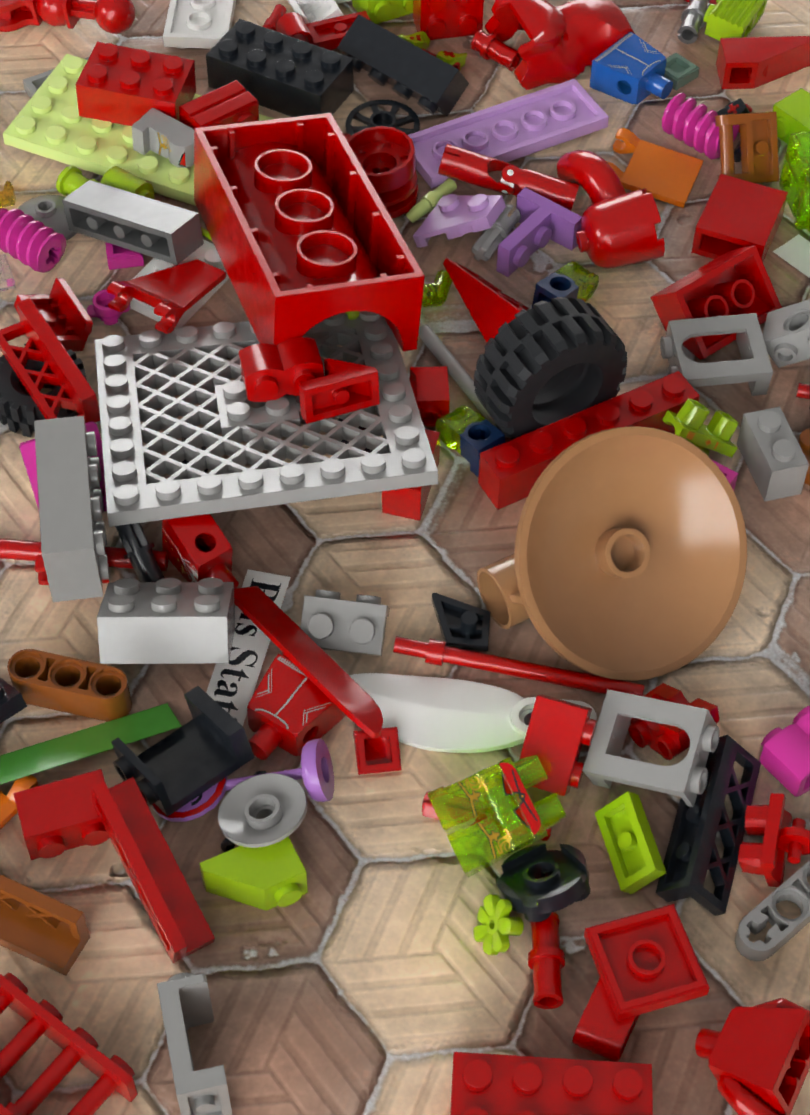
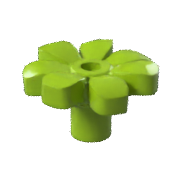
[473,894,524,955]

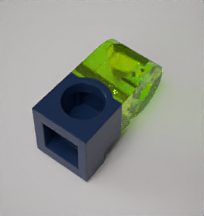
[531,261,599,309]
[436,405,505,477]

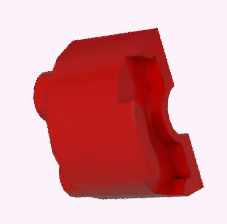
[628,683,720,761]

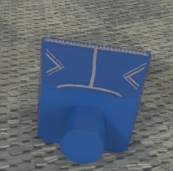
[590,32,673,104]

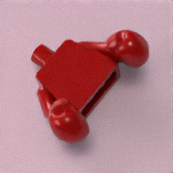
[695,998,810,1115]

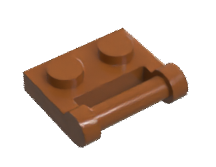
[715,112,779,183]

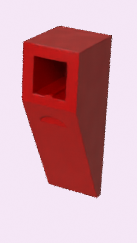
[716,36,810,89]

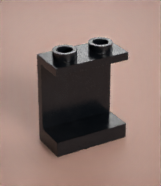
[111,686,255,817]

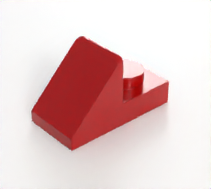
[298,358,380,424]

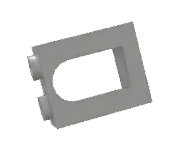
[660,313,773,396]
[582,689,720,807]

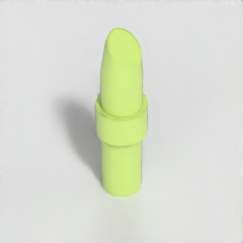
[406,178,457,223]

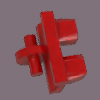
[738,793,810,887]

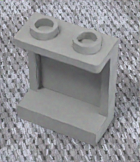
[157,972,232,1115]

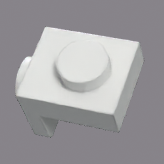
[289,0,343,24]

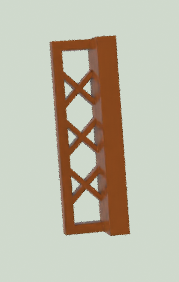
[0,874,90,976]

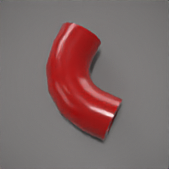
[557,150,626,204]

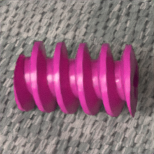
[662,93,739,160]
[0,208,66,273]

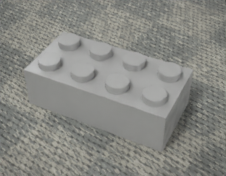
[34,415,110,602]

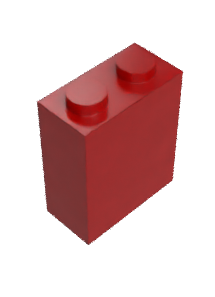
[691,174,788,262]

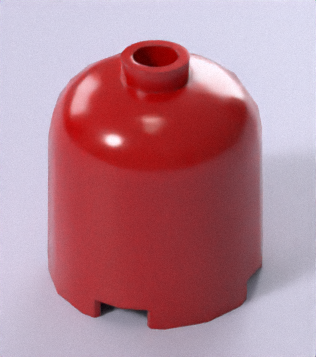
[576,188,665,269]

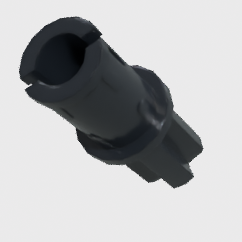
[115,523,165,582]

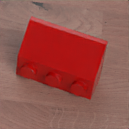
[650,245,782,360]

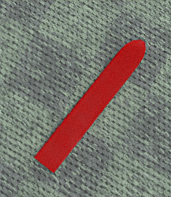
[234,586,383,738]

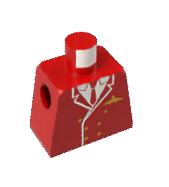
[162,514,239,589]

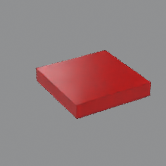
[584,904,710,1021]

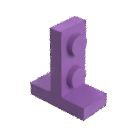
[496,187,582,277]

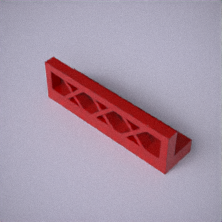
[0,298,100,423]
[92,777,215,963]

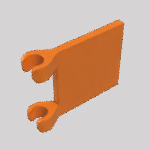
[607,128,704,208]

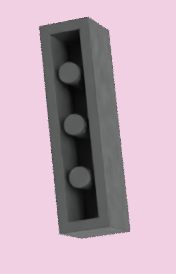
[62,180,204,265]

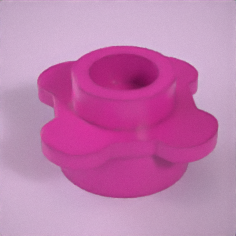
[87,289,131,325]

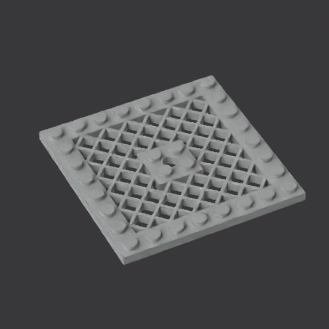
[94,311,438,527]

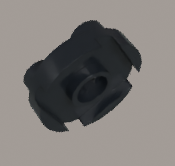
[496,843,591,922]

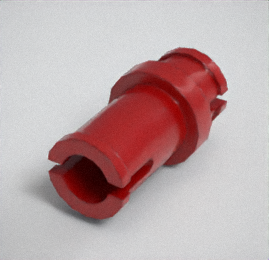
[471,30,521,71]

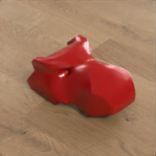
[485,0,635,90]

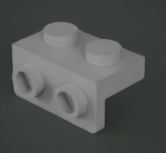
[300,590,390,656]

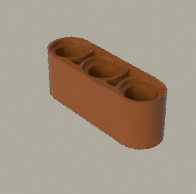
[7,649,132,722]

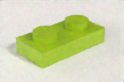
[595,791,666,894]

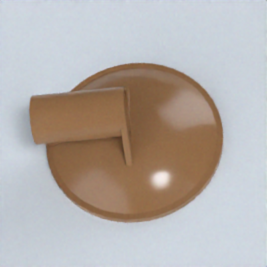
[477,426,747,681]

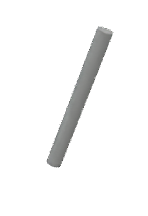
[418,324,501,431]

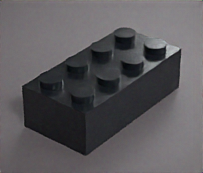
[206,19,354,117]

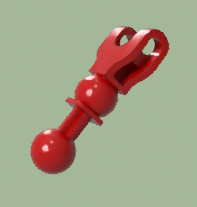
[0,0,135,34]

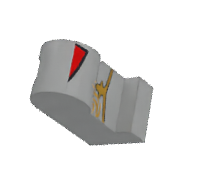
[132,108,194,168]

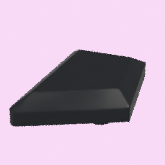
[432,593,491,651]

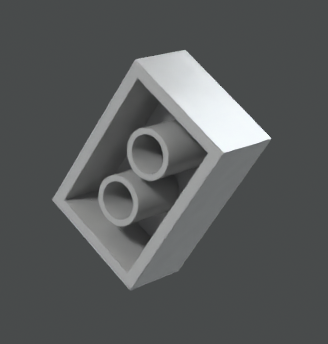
[97,578,235,664]

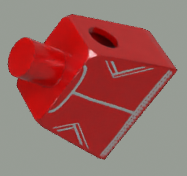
[247,654,345,760]

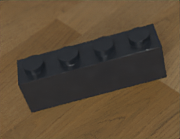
[337,15,469,116]

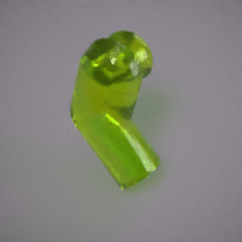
[422,270,453,308]

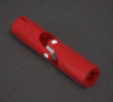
[438,143,579,211]

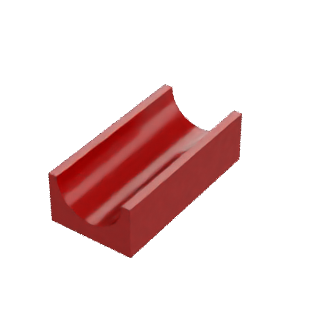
[194,113,425,352]

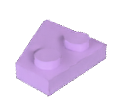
[413,194,506,248]

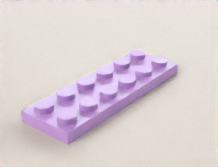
[408,79,609,189]

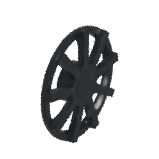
[345,100,420,136]

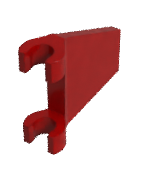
[107,259,226,334]

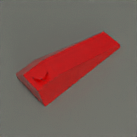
[443,257,528,342]

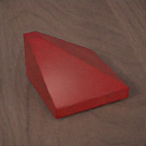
[353,727,402,775]

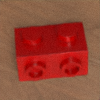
[14,278,93,351]

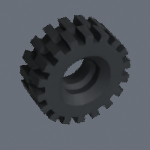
[0,344,87,437]

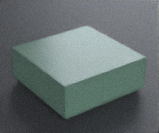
[664,53,700,91]

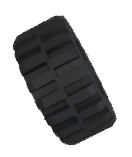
[474,297,627,440]

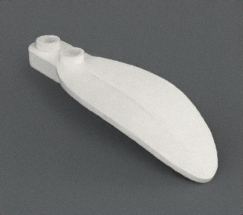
[349,673,597,753]

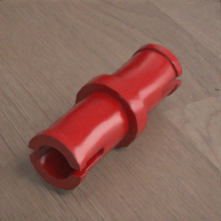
[528,912,565,1009]

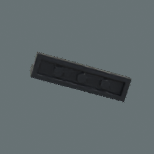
[656,734,761,916]

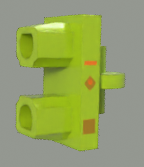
[662,398,739,458]

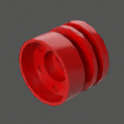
[347,126,419,219]

